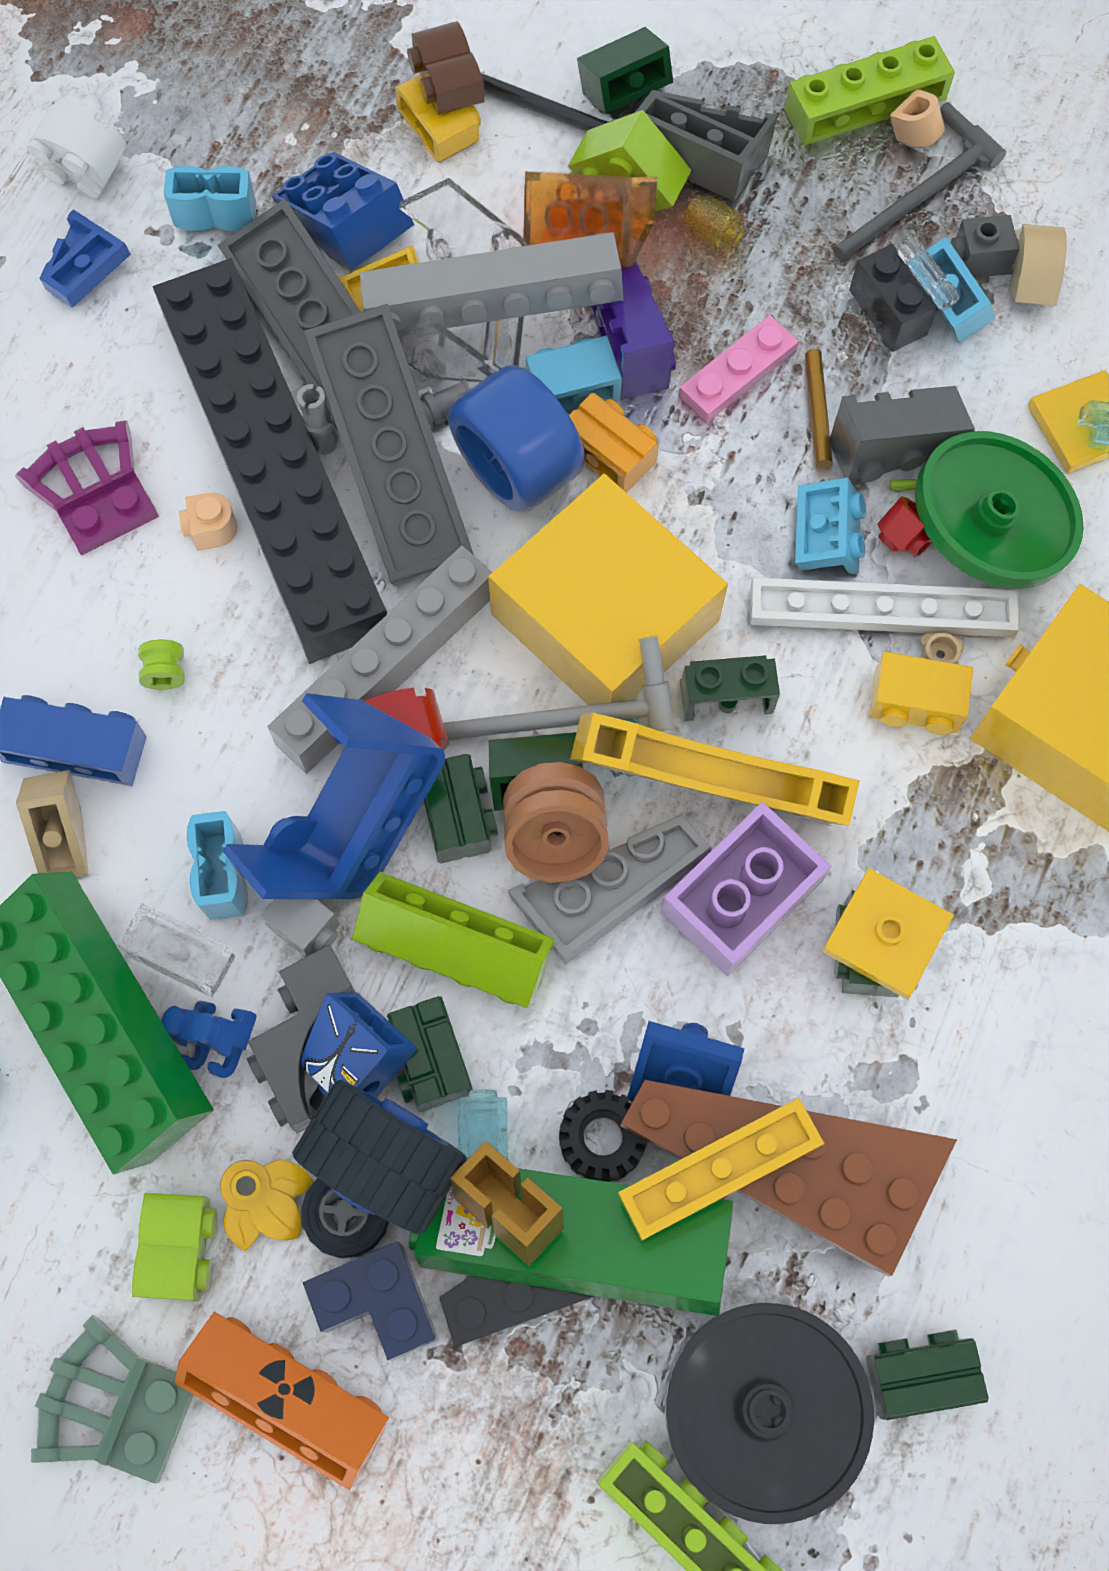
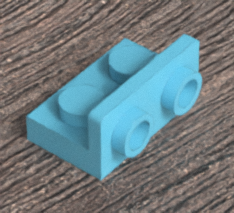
[795,477,866,574]

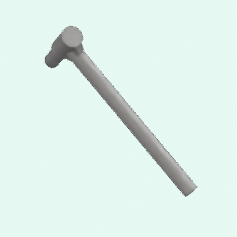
[444,636,675,740]

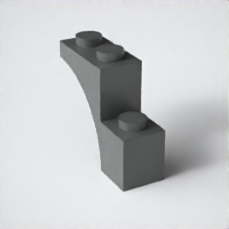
[246,944,355,1134]

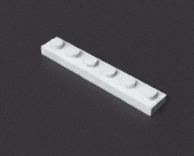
[750,577,1019,637]

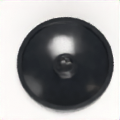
[665,1303,874,1524]

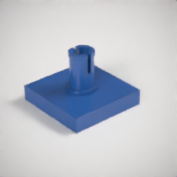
[627,1021,744,1102]

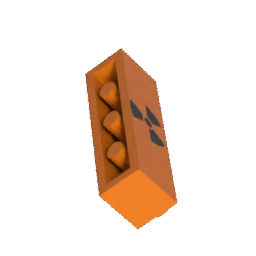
[175,1311,389,1491]

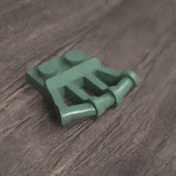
[30,1315,194,1484]

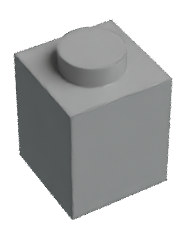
[260,899,340,957]

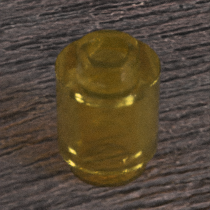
[683,194,746,252]

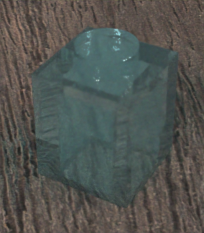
[457,1089,509,1161]

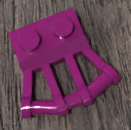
[15,420,159,556]

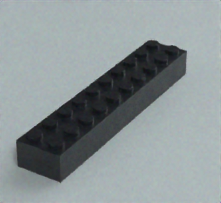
[152,258,387,664]

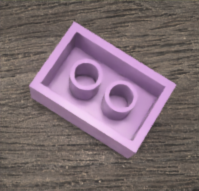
[660,802,832,977]

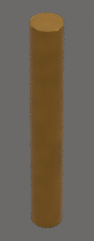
[805,349,833,469]

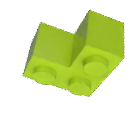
[568,110,691,215]

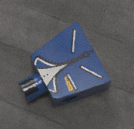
[301,992,417,1111]

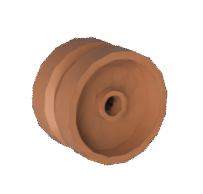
[503,762,609,883]

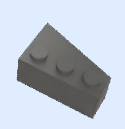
[635,90,778,201]
[830,386,975,483]

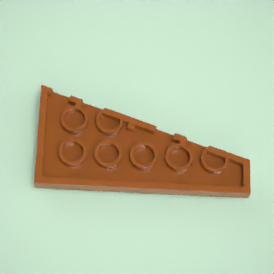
[620,1080,957,1277]

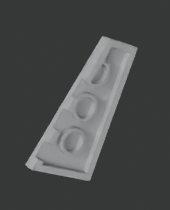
[508,815,711,965]

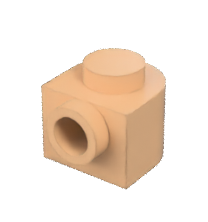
[890,89,945,147]
[179,493,238,551]

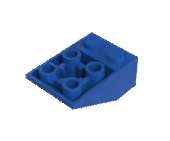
[271,152,415,270]

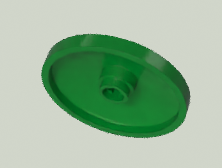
[915,431,1084,589]

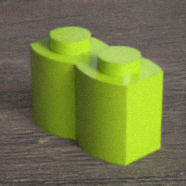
[132,1193,218,1301]

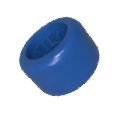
[448,365,585,512]

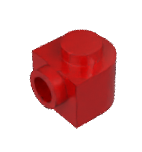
[877,496,932,558]

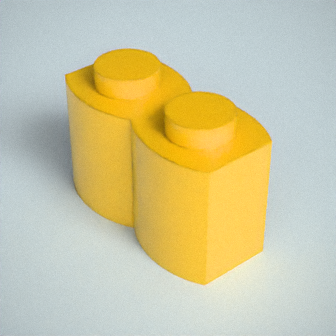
[395,74,481,162]

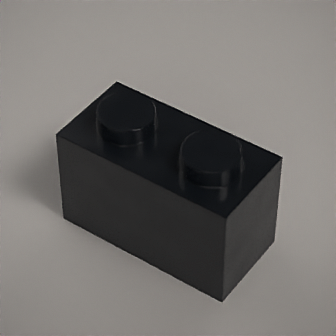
[849,244,938,352]

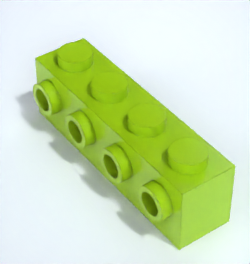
[784,36,955,146]
[351,872,555,1008]
[596,1440,783,1571]

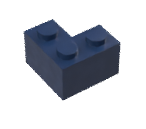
[302,1241,439,1361]

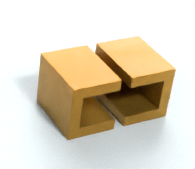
[450,1141,564,1266]

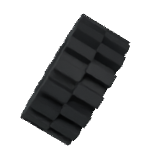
[559,1090,647,1182]

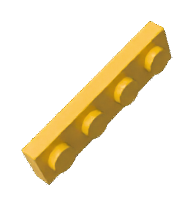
[618,1098,824,1241]

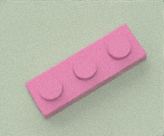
[678,315,799,423]

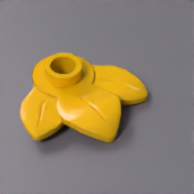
[220,1159,314,1251]

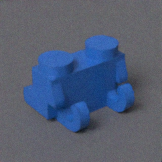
[161,1000,257,1078]

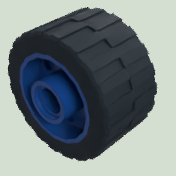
[292,1080,467,1234]

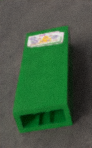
[409,1168,733,1316]

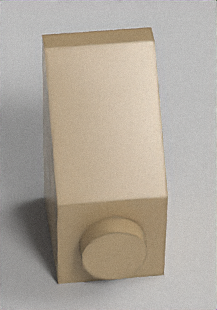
[16,770,88,877]

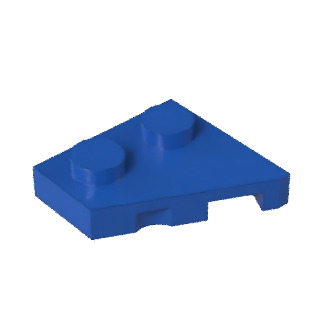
[39,209,131,308]

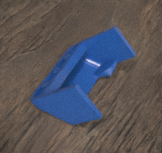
[223,693,445,899]

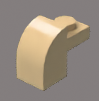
[1009,224,1067,306]

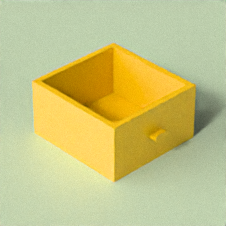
[488,473,728,705]
[970,584,1109,832]

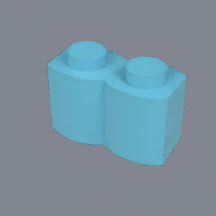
[164,166,257,232]
[187,811,248,920]

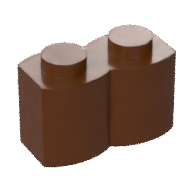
[407,21,484,115]

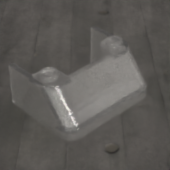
[397,178,527,383]

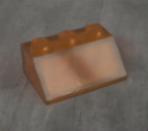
[523,171,657,267]

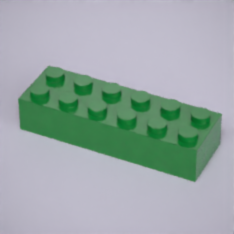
[0,871,214,1175]

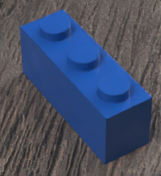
[0,695,147,786]

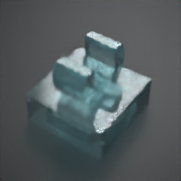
[1077,400,1109,449]

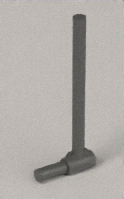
[833,102,1007,261]

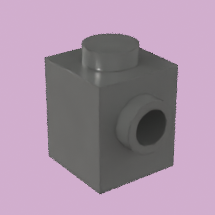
[950,215,1019,278]

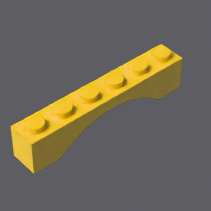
[570,713,860,826]

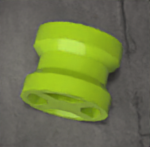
[138,639,185,690]

